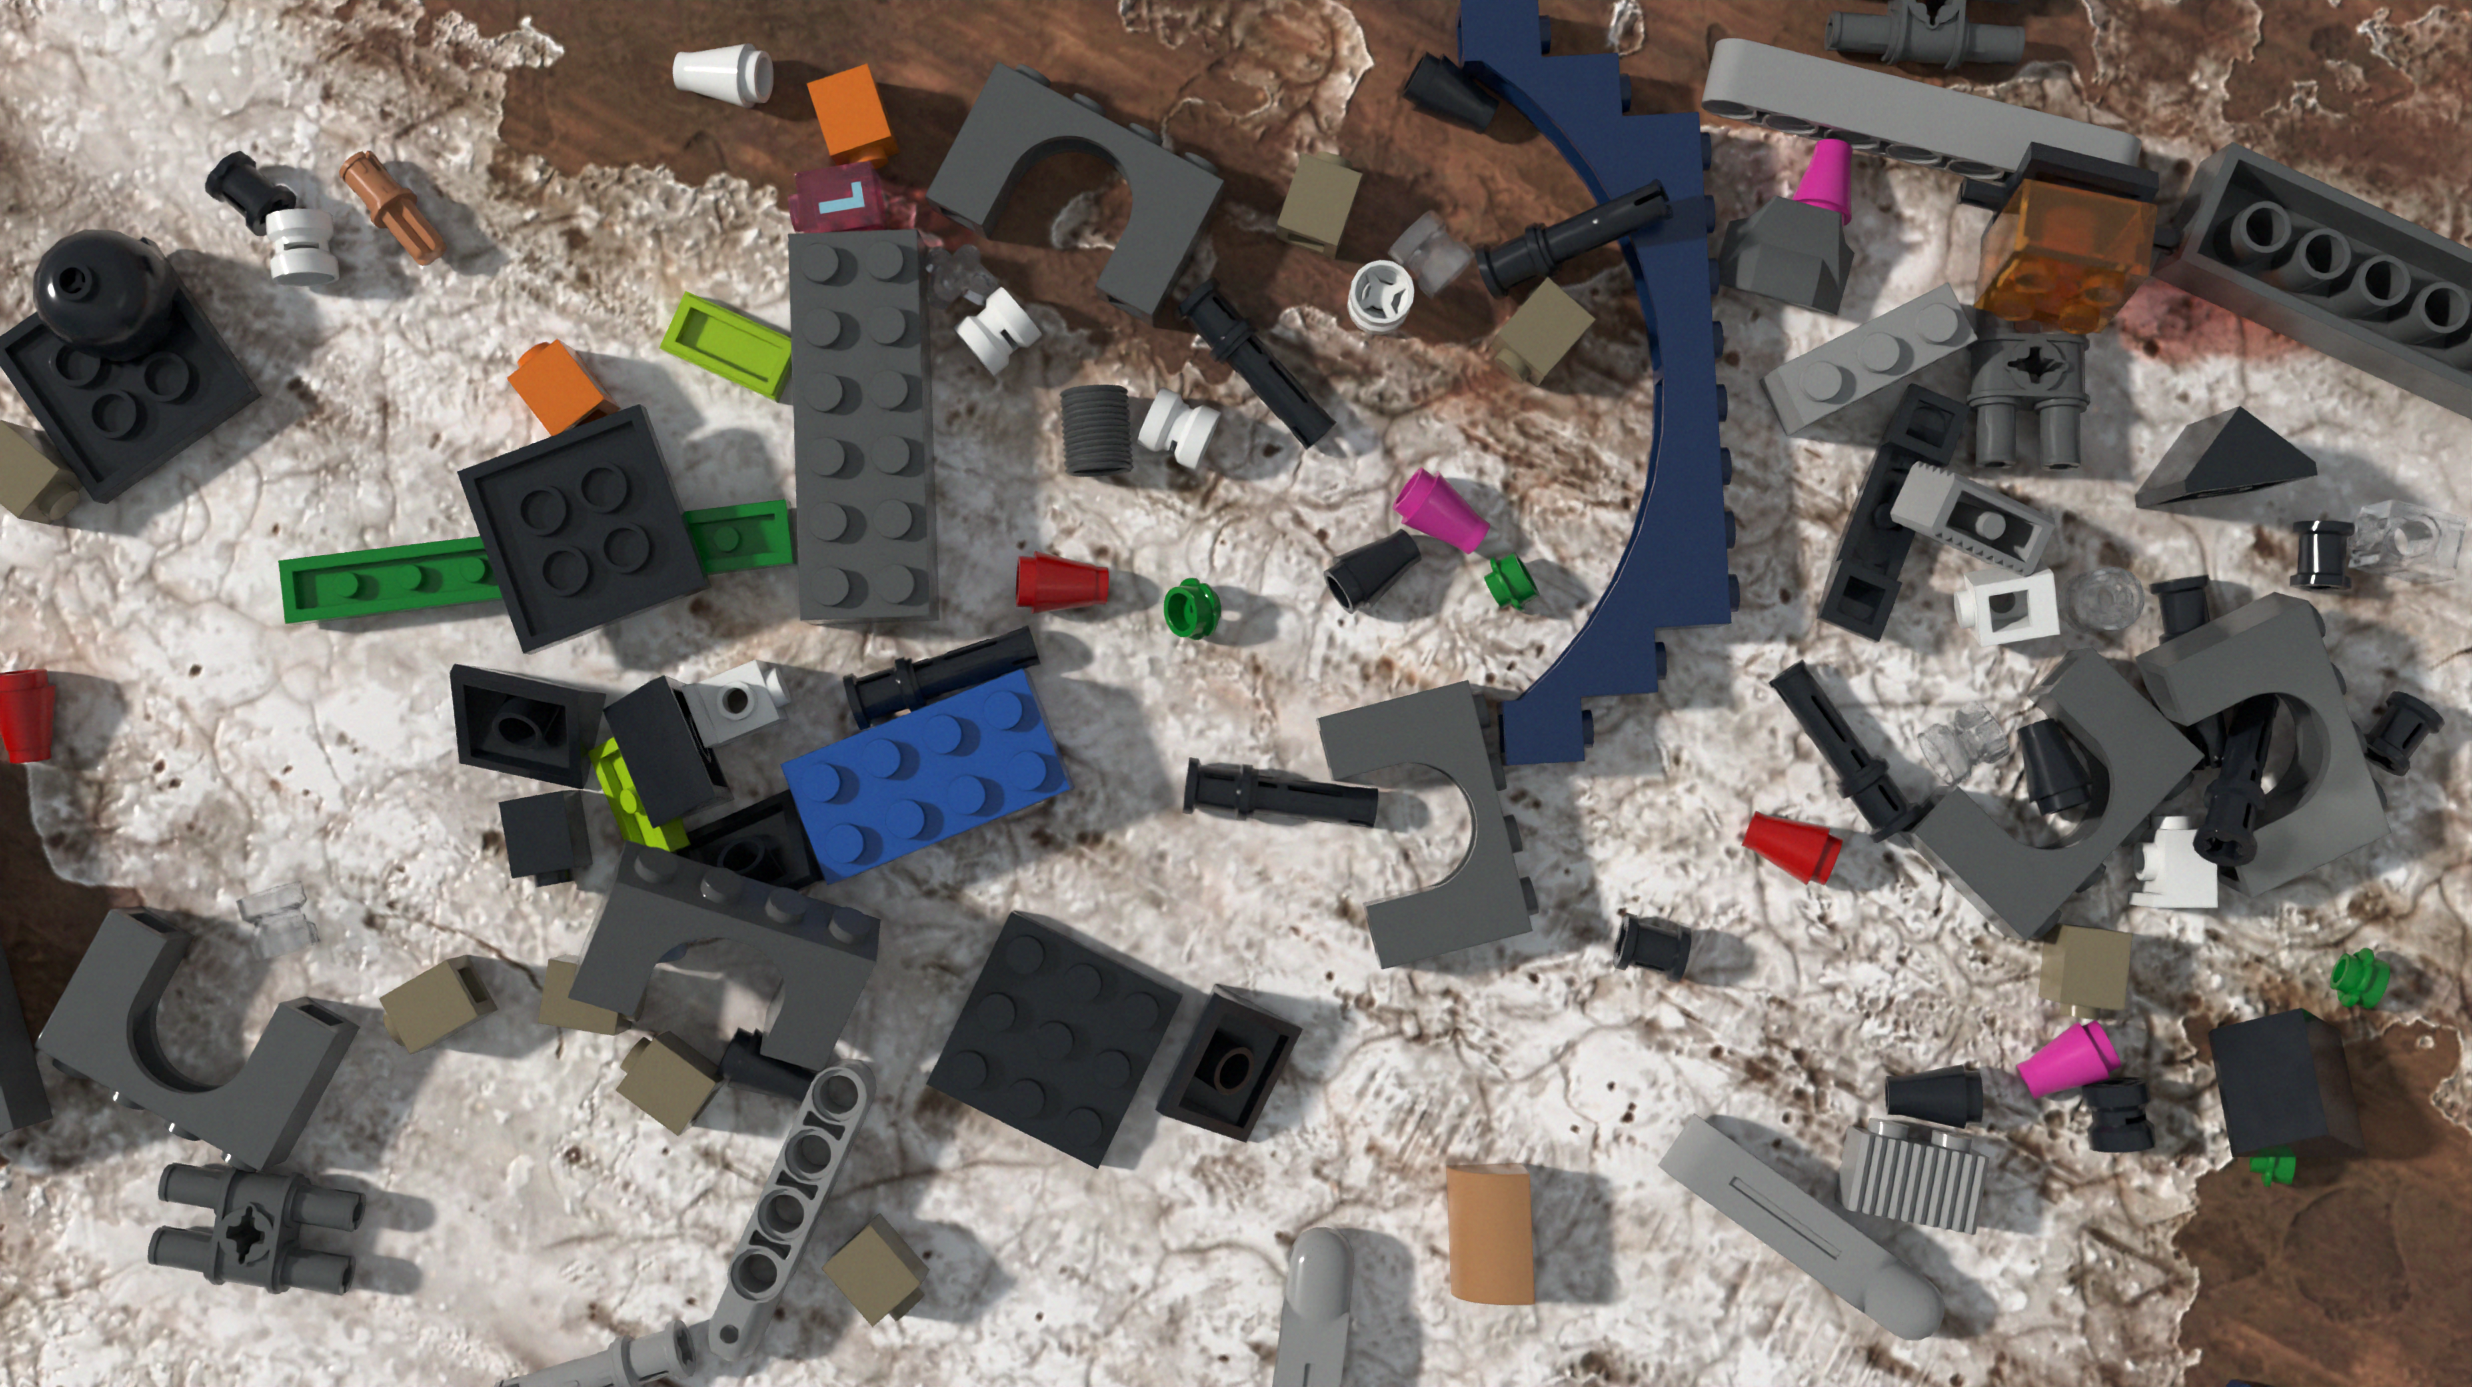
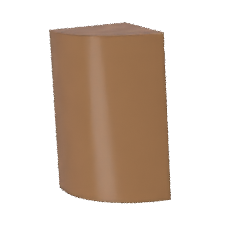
[1446,1163,1535,1305]

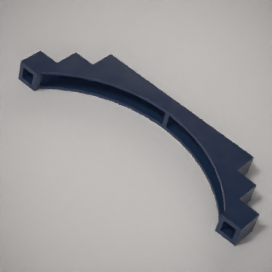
[1455,0,1740,766]

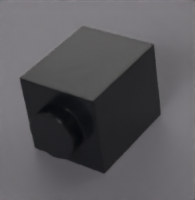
[499,790,593,888]

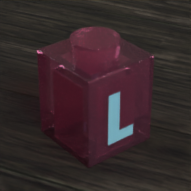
[788,161,888,233]

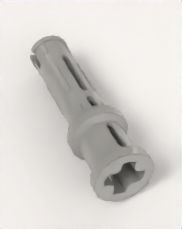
[494,1319,696,1387]

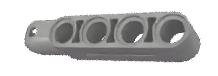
[708,1058,877,1362]
[1658,1113,1945,1341]
[1272,1227,1355,1387]

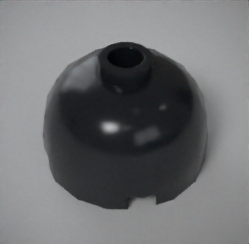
[33,229,179,361]

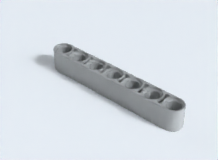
[1701,38,2142,186]

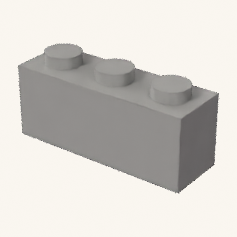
[1759,282,1978,436]

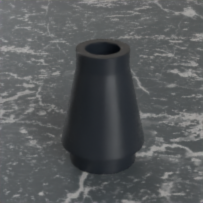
[1401,51,1500,135]
[1323,529,1422,614]
[2016,718,2093,817]
[715,1027,817,1105]
[1885,1064,1983,1129]

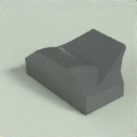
[1718,195,1855,315]

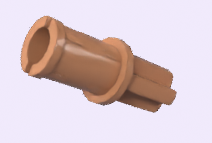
[339,150,447,266]

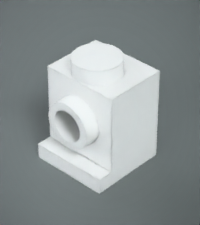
[1954,558,2060,647]
[681,659,791,748]
[2128,816,2218,908]

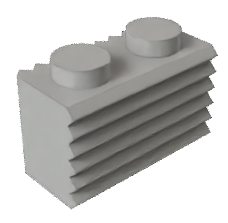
[1890,461,2055,577]
[1834,1118,1990,1235]

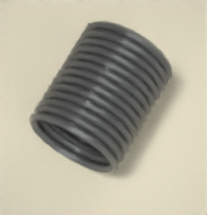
[1059,385,1134,477]

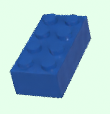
[780,668,1075,885]

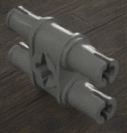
[1824,0,2025,70]
[1966,273,2090,471]
[148,1162,366,1296]

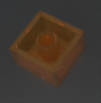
[1973,179,2158,334]

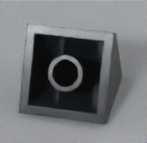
[2135,406,2318,508]
[449,664,606,790]
[603,675,734,829]
[677,789,826,892]
[1155,984,1303,1143]
[2208,1008,2367,1158]

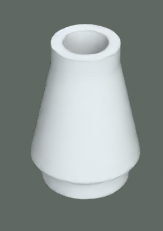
[673,43,774,108]

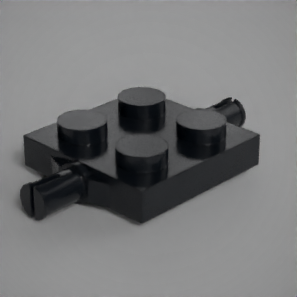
[1956,141,2180,284]

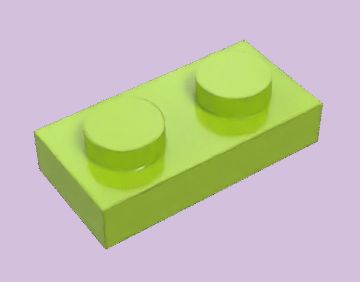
[588,737,690,854]

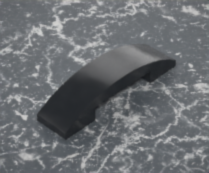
[1816,383,1971,643]

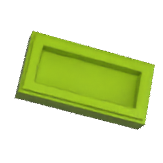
[659,291,792,403]

